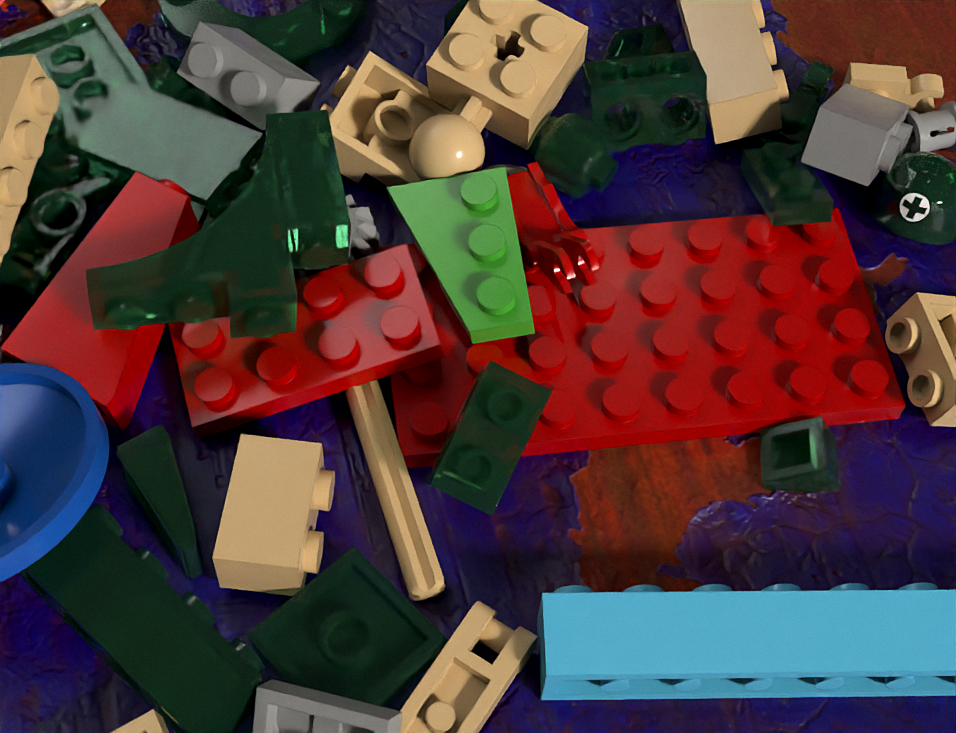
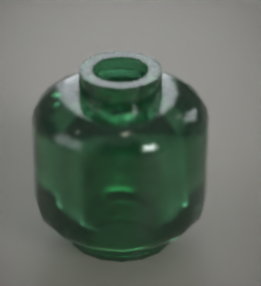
[529,112,619,199]

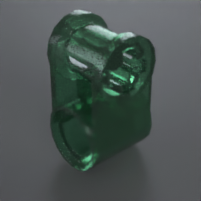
[0,189,94,306]

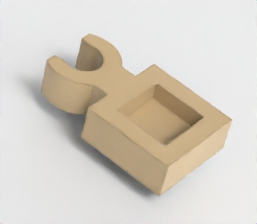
[842,62,944,114]

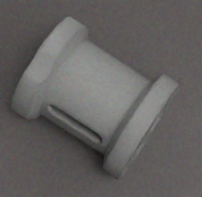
[901,101,956,162]

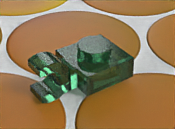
[753,60,835,159]

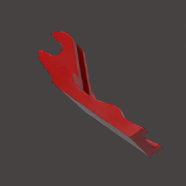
[507,161,600,294]

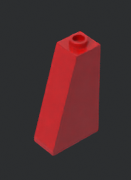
[0,171,201,432]

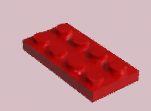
[169,244,445,439]

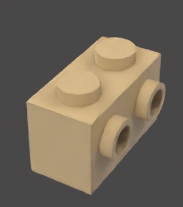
[212,434,335,597]

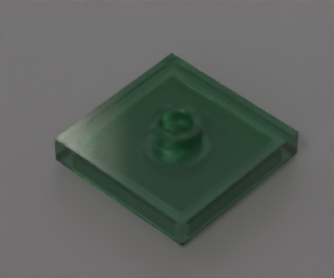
[246,546,449,707]

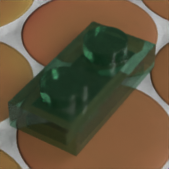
[740,142,834,226]

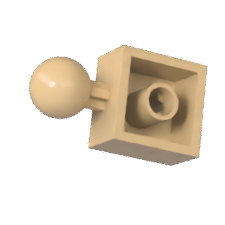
[409,0,588,181]

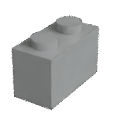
[177,22,322,133]
[801,83,913,186]

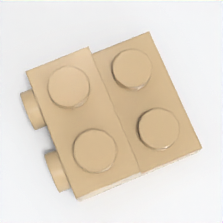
[307,51,453,187]
[885,292,956,427]

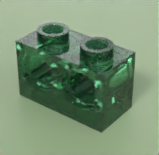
[582,50,707,152]
[424,360,552,516]

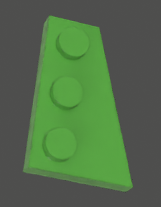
[386,167,535,344]

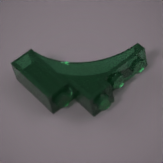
[86,110,351,338]

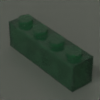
[17,503,265,733]

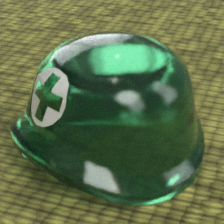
[864,151,956,245]

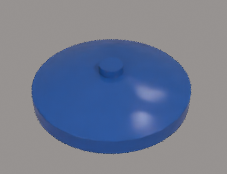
[0,363,110,582]

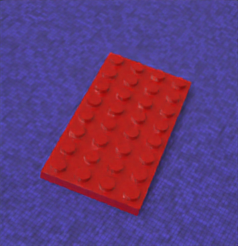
[375,208,906,468]

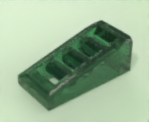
[116,425,204,580]

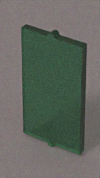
[66,80,265,208]

